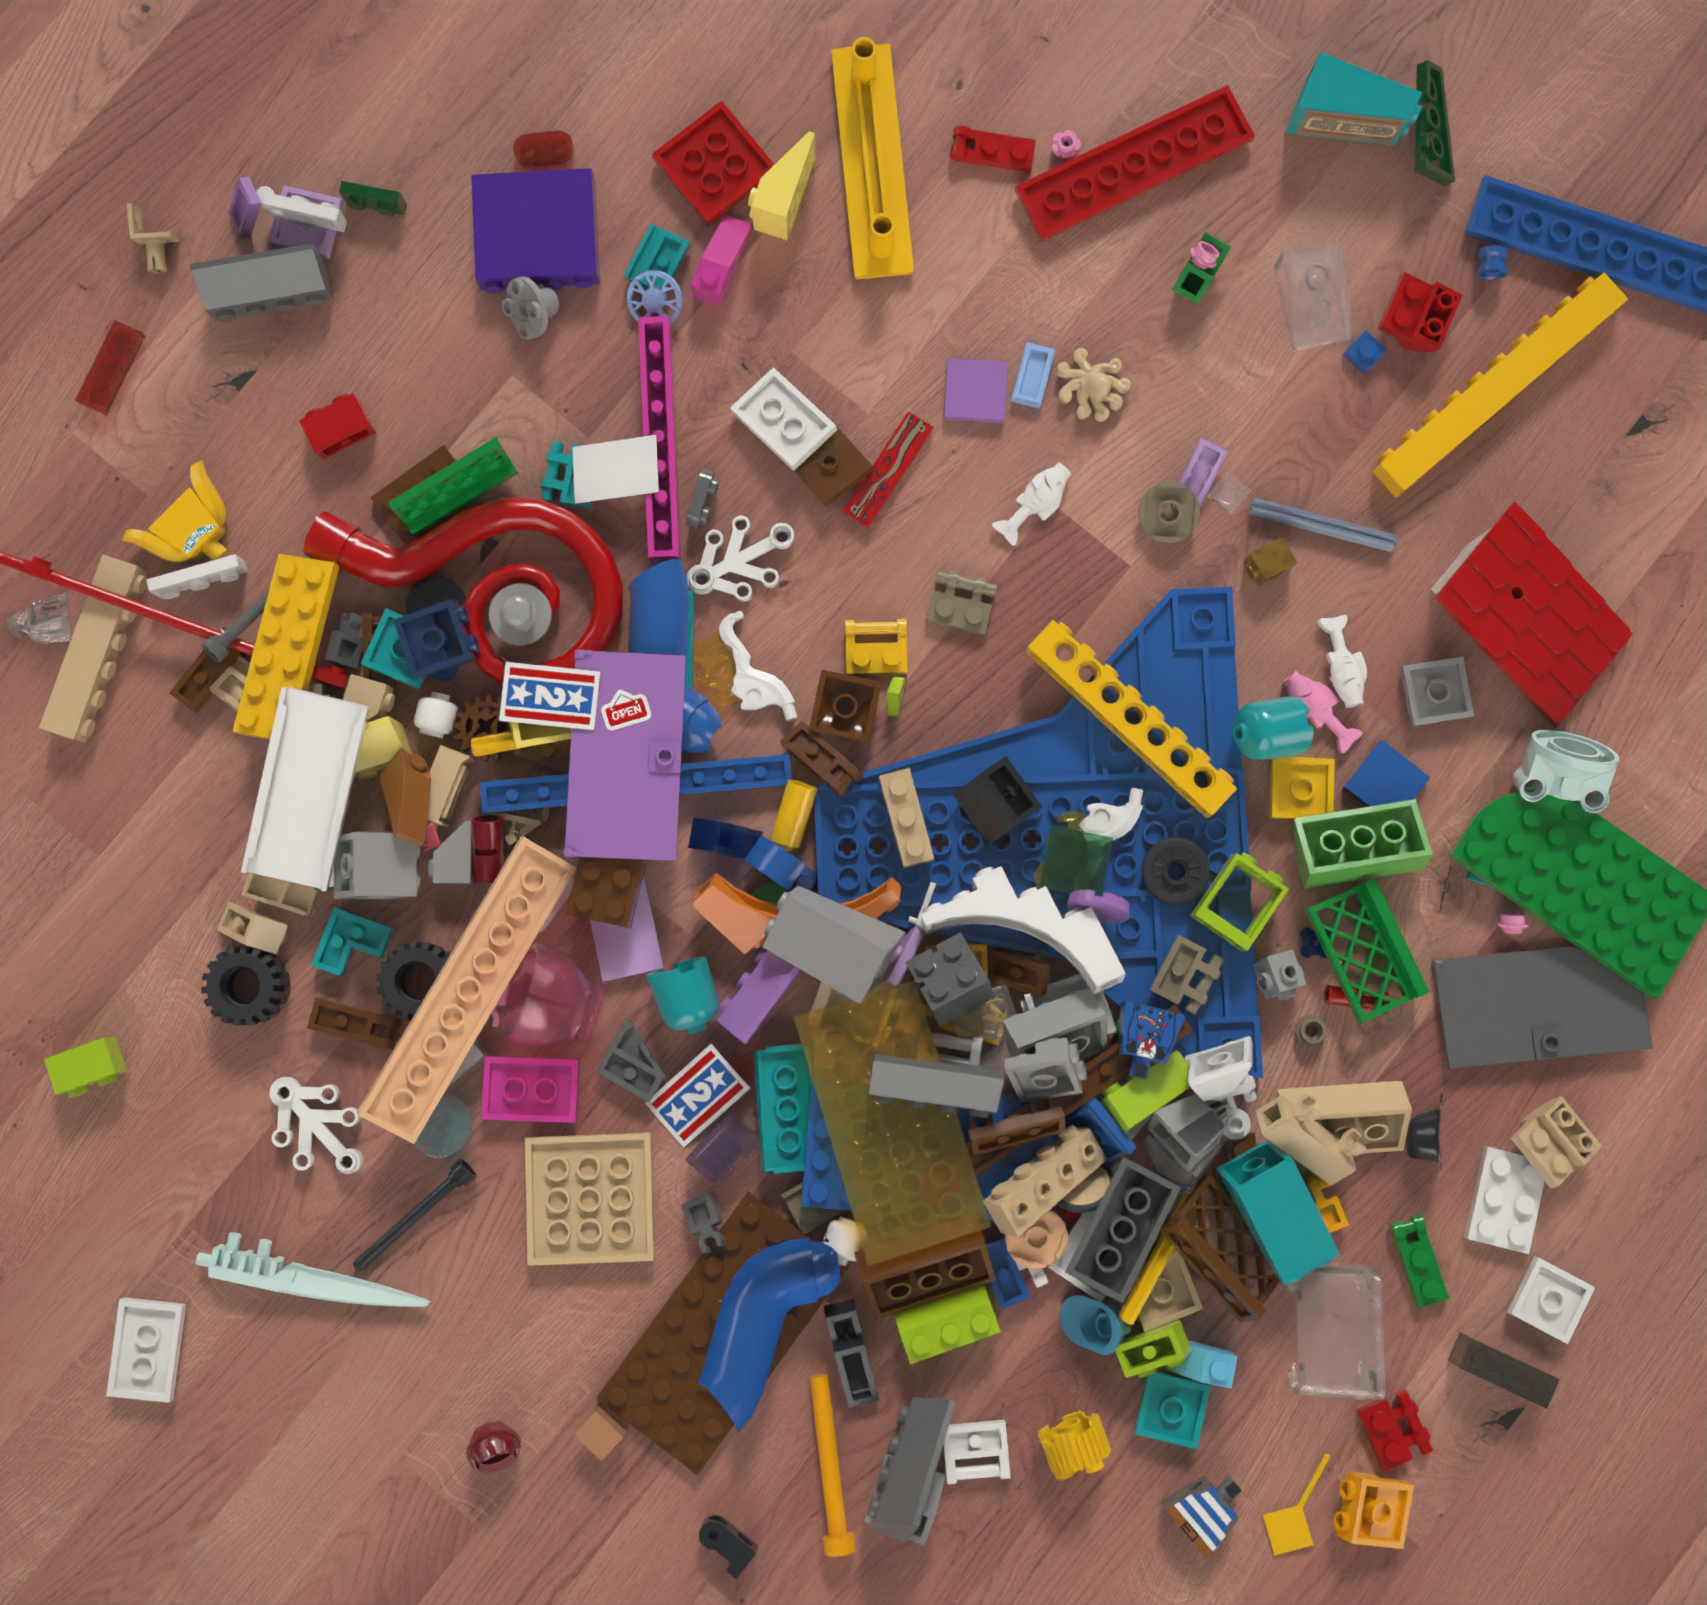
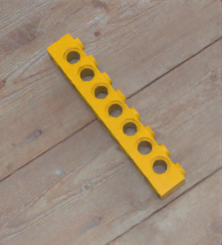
[1025,620,1237,818]

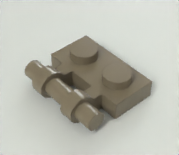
[926,571,997,636]
[1148,935,1224,1015]

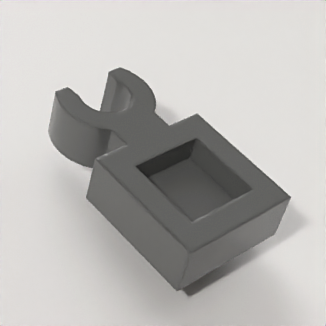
[681,1192,726,1254]

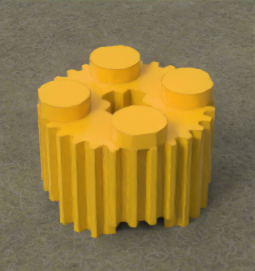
[1038,1410,1111,1480]

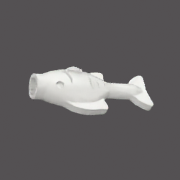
[991,462,1071,546]
[1317,615,1367,708]

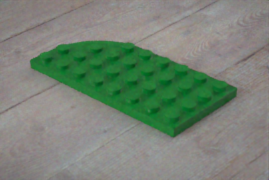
[1448,789,1707,999]

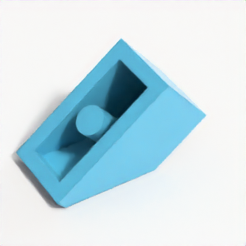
[1163,1341,1237,1389]

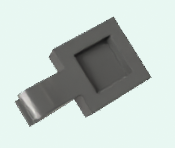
[324,613,363,669]

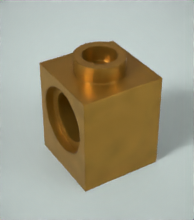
[1244,536,1297,586]

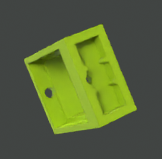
[1190,852,1289,951]

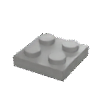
[1400,656,1474,727]

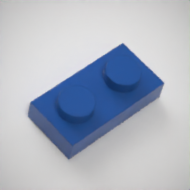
[986,1237,1030,1310]

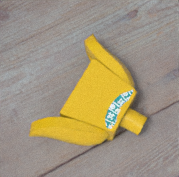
[121,460,229,563]

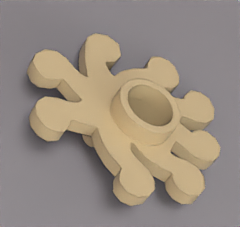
[1057,348,1131,422]

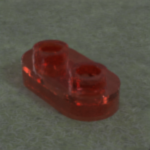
[513,130,574,168]

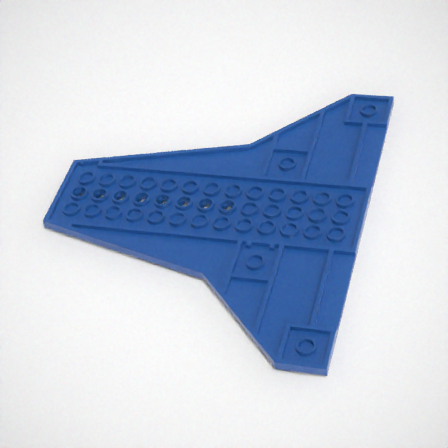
[814,586,1263,1078]

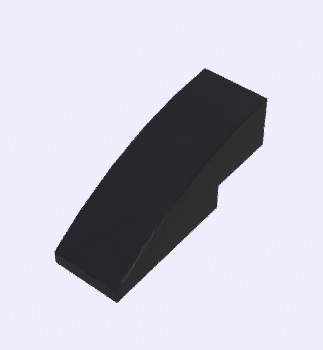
[824,1298,879,1408]

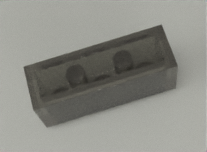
[1447,1332,1560,1409]

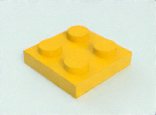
[1269,757,1335,819]

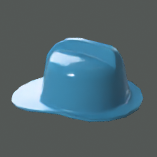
[1060,1295,1131,1355]

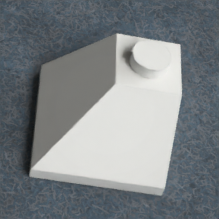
[1188,1036,1252,1101]

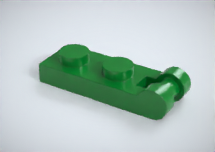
[1389,1213,1450,1308]

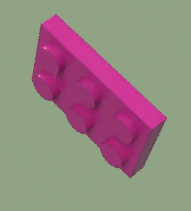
[481,1056,580,1123]

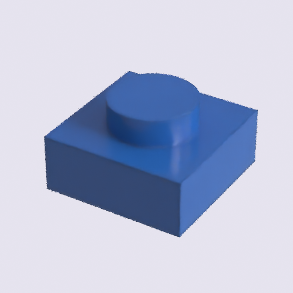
[1343,330,1388,375]

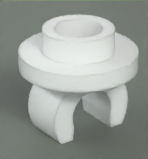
[1222,1108,1251,1140]

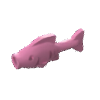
[1282,670,1363,754]

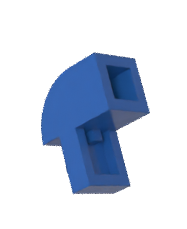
[744,835,818,892]

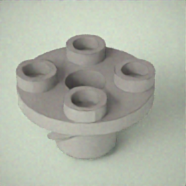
[502,276,559,340]
[489,584,552,646]

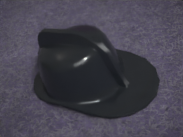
[1406,1093,1443,1170]

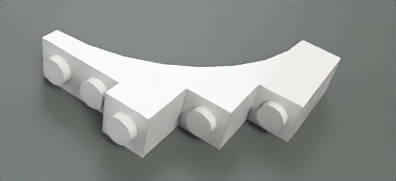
[921,866,1126,995]

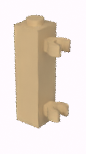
[1256,1094,1366,1185]

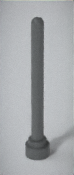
[201,555,312,663]

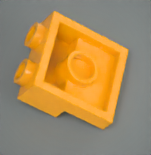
[1333,1471,1414,1549]

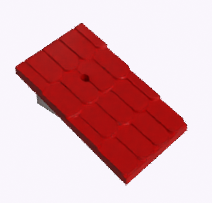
[1431,501,1633,728]

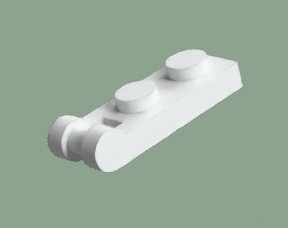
[257,186,347,232]

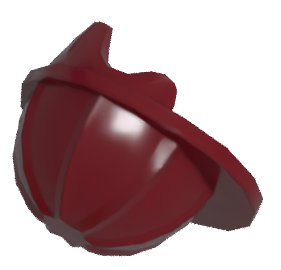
[466,1421,521,1472]

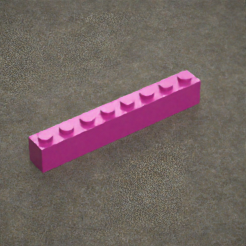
[638,316,682,565]

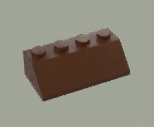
[854,1213,997,1319]

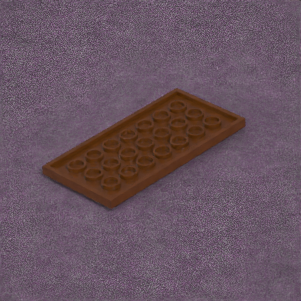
[596,1191,848,1475]

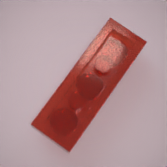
[75,320,146,416]

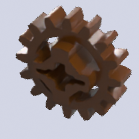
[453,694,511,762]

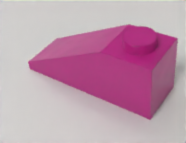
[691,215,753,308]

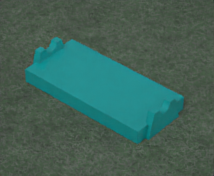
[754,1044,813,1174]

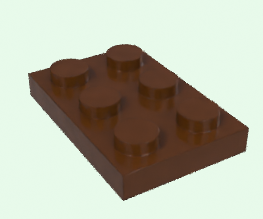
[370,445,469,545]

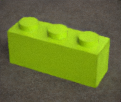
[1100,1049,1190,1132]

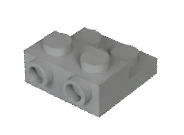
[1005,1038,1087,1103]

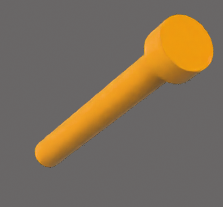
[809,1374,856,1557]

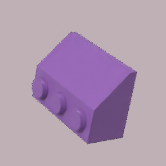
[717,948,801,1044]

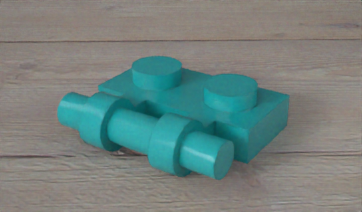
[540,441,593,510]

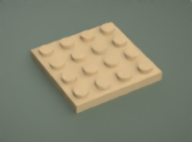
[525,1132,655,1266]

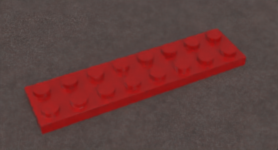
[1015,85,1255,242]

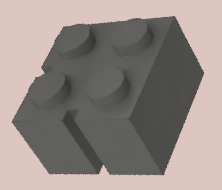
[905,932,995,1027]

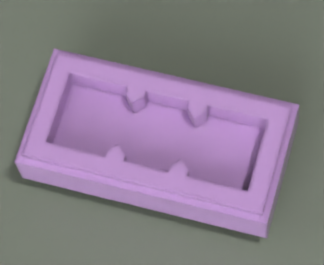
[1178,438,1228,506]
[880,927,925,988]

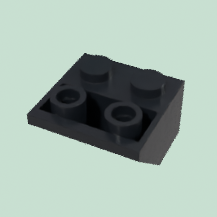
[953,756,1042,846]

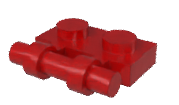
[1356,1390,1433,1472]

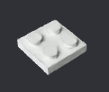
[1507,1256,1595,1344]

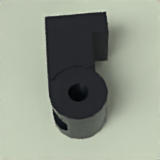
[699,1515,758,1579]

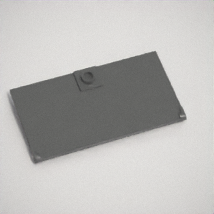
[1432,946,1653,1069]

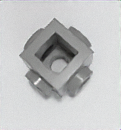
[1253,949,1306,1001]

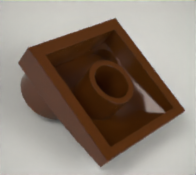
[809,669,882,742]

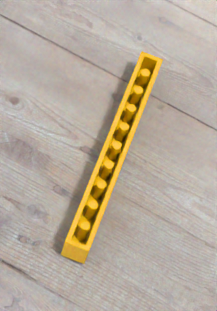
[1372,273,1628,498]

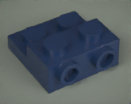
[393,599,480,679]

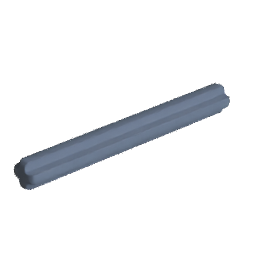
[1249,498,1397,552]

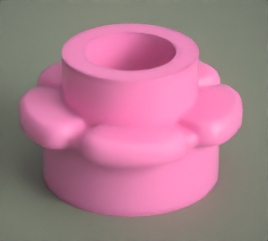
[1052,130,1081,160]
[1190,241,1219,270]
[1497,911,1529,934]

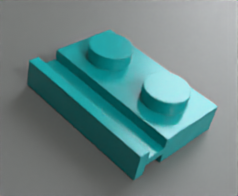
[624,223,691,293]

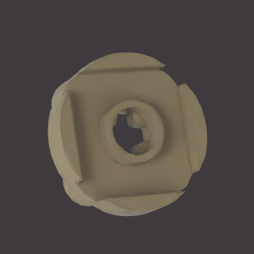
[1138,481,1200,543]

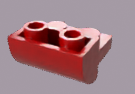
[1377,272,1463,352]

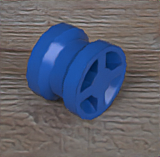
[1476,246,1509,280]

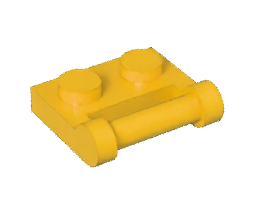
[845,619,908,675]

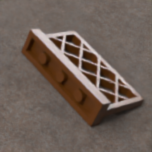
[1160,1174,1280,1322]

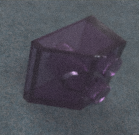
[684,1109,759,1183]

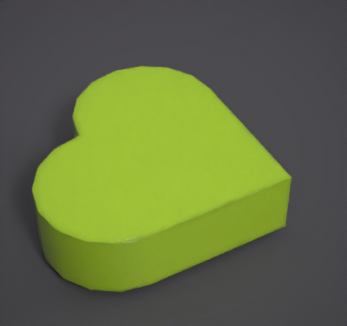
[886,676,905,717]

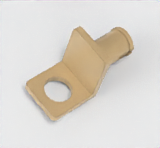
[127,203,180,273]

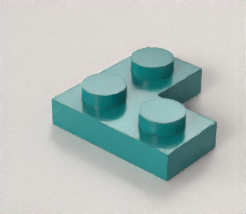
[311,907,394,976]

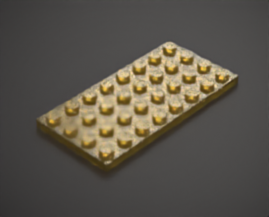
[794,980,992,1266]

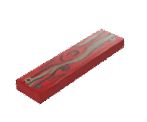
[843,411,934,529]

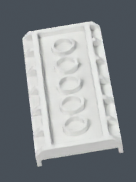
[241,687,369,892]

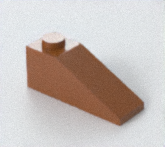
[379,749,431,846]

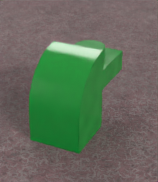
[1172,231,1232,304]

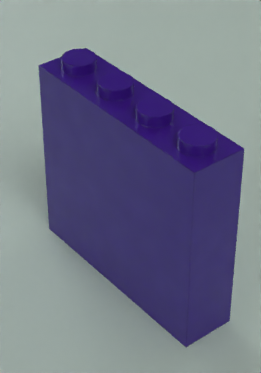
[471,168,600,293]

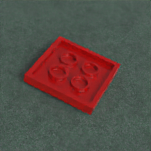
[652,100,775,226]

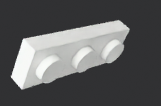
[146,554,248,599]

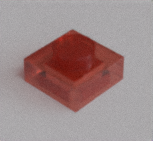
[728,1050,755,1087]

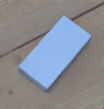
[1011,342,1056,409]

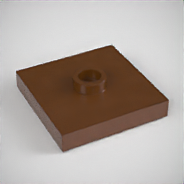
[794,426,874,507]

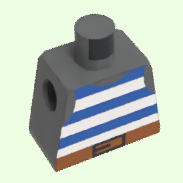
[1161,1476,1242,1559]

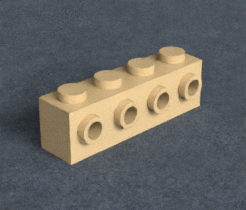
[983,1125,1107,1237]

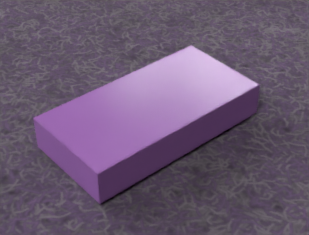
[228,176,261,238]

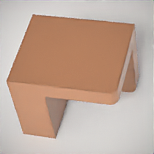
[575,1405,627,1462]

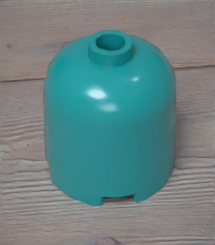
[1233,696,1314,760]
[646,956,719,1034]

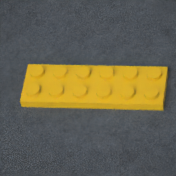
[233,554,340,740]

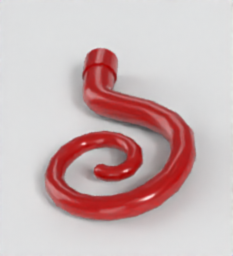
[303,498,624,685]

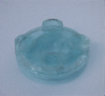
[413,1094,474,1158]

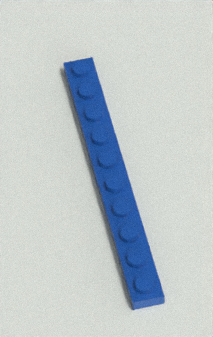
[480,754,792,813]

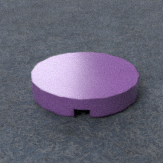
[1067,890,1130,923]

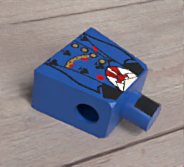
[1118,1001,1185,1079]

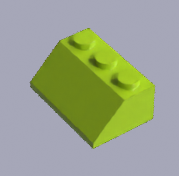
[894,1285,1001,1364]

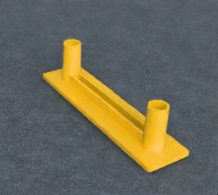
[831,37,914,279]

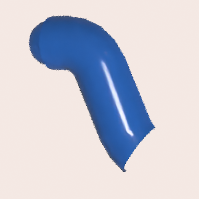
[628,559,722,754]
[697,1238,841,1433]

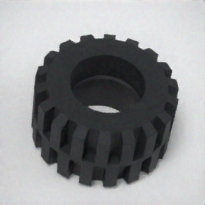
[376,942,451,1020]
[201,946,291,1026]

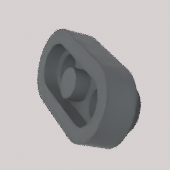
[686,468,719,530]

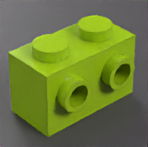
[44,1036,127,1098]
[1115,1319,1192,1378]

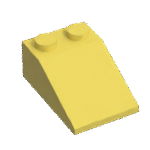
[748,132,816,241]

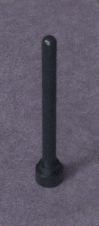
[353,1158,477,1271]

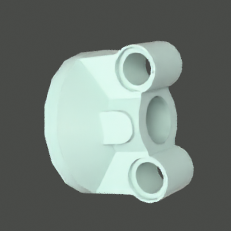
[1513,730,1619,813]

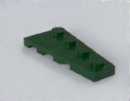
[1415,60,1455,186]

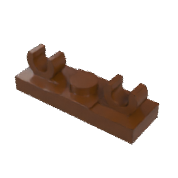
[968,1098,1065,1156]

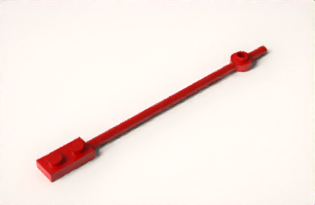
[0,551,350,691]

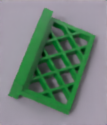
[388,437,519,537]
[1305,878,1430,1024]

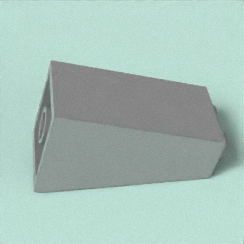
[762,886,905,1004]

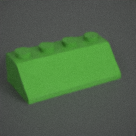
[1293,799,1433,889]

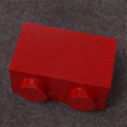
[298,393,377,460]

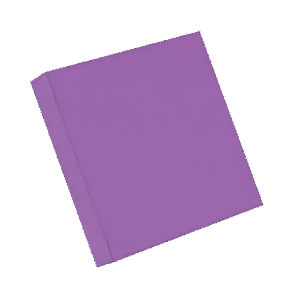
[944,358,1008,423]

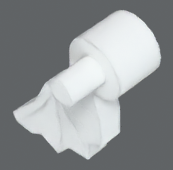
[908,882,936,931]

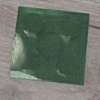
[1039,825,1113,897]

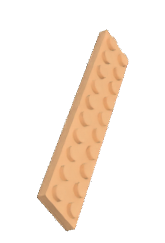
[356,836,576,1144]

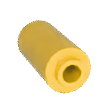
[770,779,817,852]

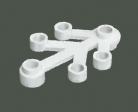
[687,515,794,602]
[270,1077,364,1174]

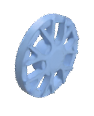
[627,270,683,324]

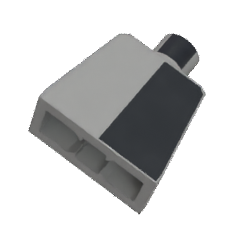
[1147,1095,1228,1172]

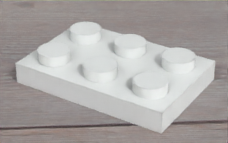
[730,367,837,471]
[1464,1146,1544,1254]
[106,1297,186,1403]

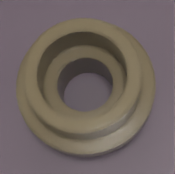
[1295,1015,1327,1046]

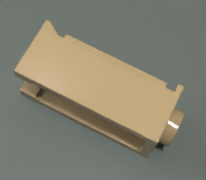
[427,745,475,830]

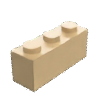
[878,768,934,869]

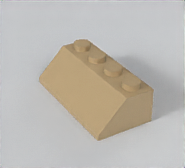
[1276,1081,1412,1158]

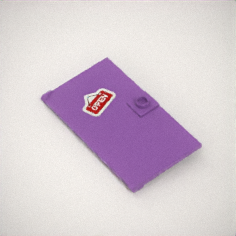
[564,650,686,861]

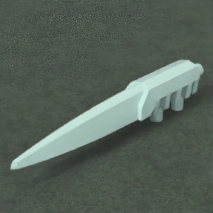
[196,1232,430,1307]

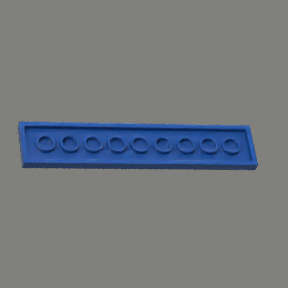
[1464,175,1707,314]

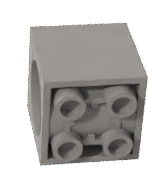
[334,832,420,899]

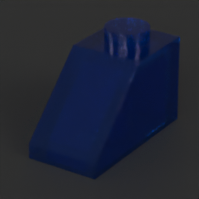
[688,818,763,860]

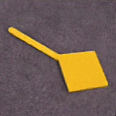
[1263,1454,1330,1556]

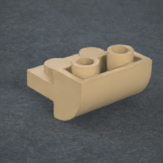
[1511,1096,1602,1188]

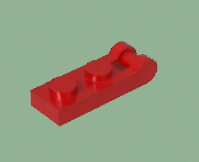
[949,125,1036,173]

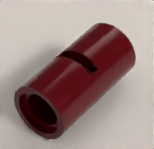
[471,815,504,883]

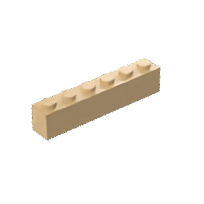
[39,554,148,743]

